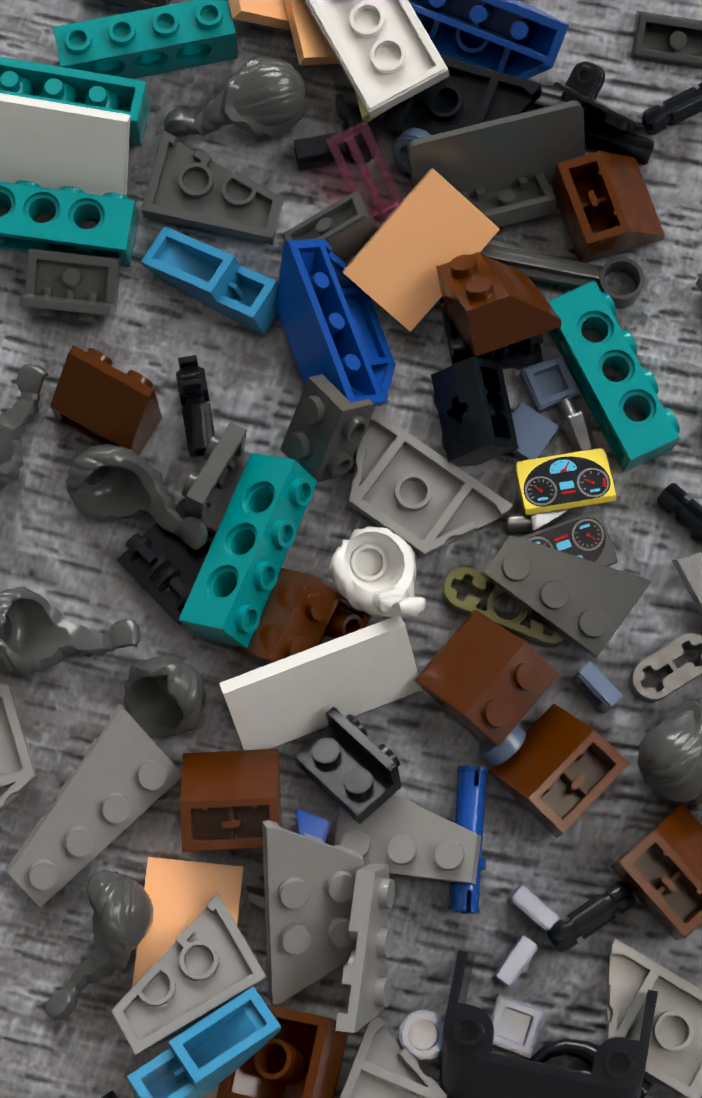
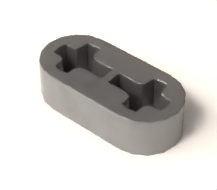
[629,633,702,703]

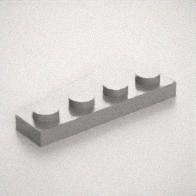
[6,704,182,908]

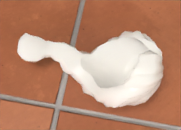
[330,526,426,618]

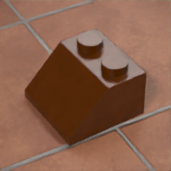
[436,252,562,357]
[414,610,559,747]
[216,1005,349,1098]

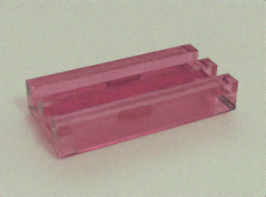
[325,120,403,217]

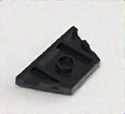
[387,55,542,137]

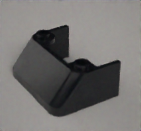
[439,950,658,1098]

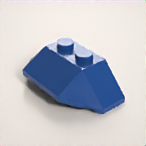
[409,0,569,80]
[276,238,396,406]

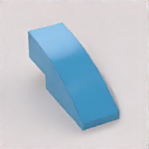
[141,226,278,335]
[127,986,281,1098]

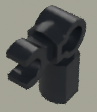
[293,93,378,171]
[176,355,215,457]

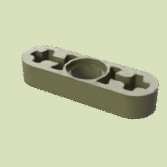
[442,567,567,648]

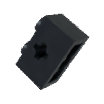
[431,356,519,466]

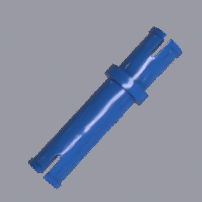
[448,765,488,914]

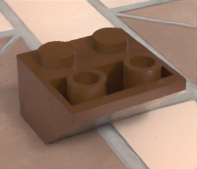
[551,151,665,263]
[50,345,162,456]
[235,568,371,667]
[488,703,630,838]
[180,749,282,852]
[610,803,702,940]

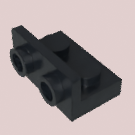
[293,707,402,824]

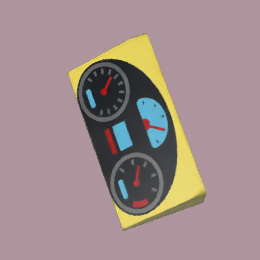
[515,448,616,515]

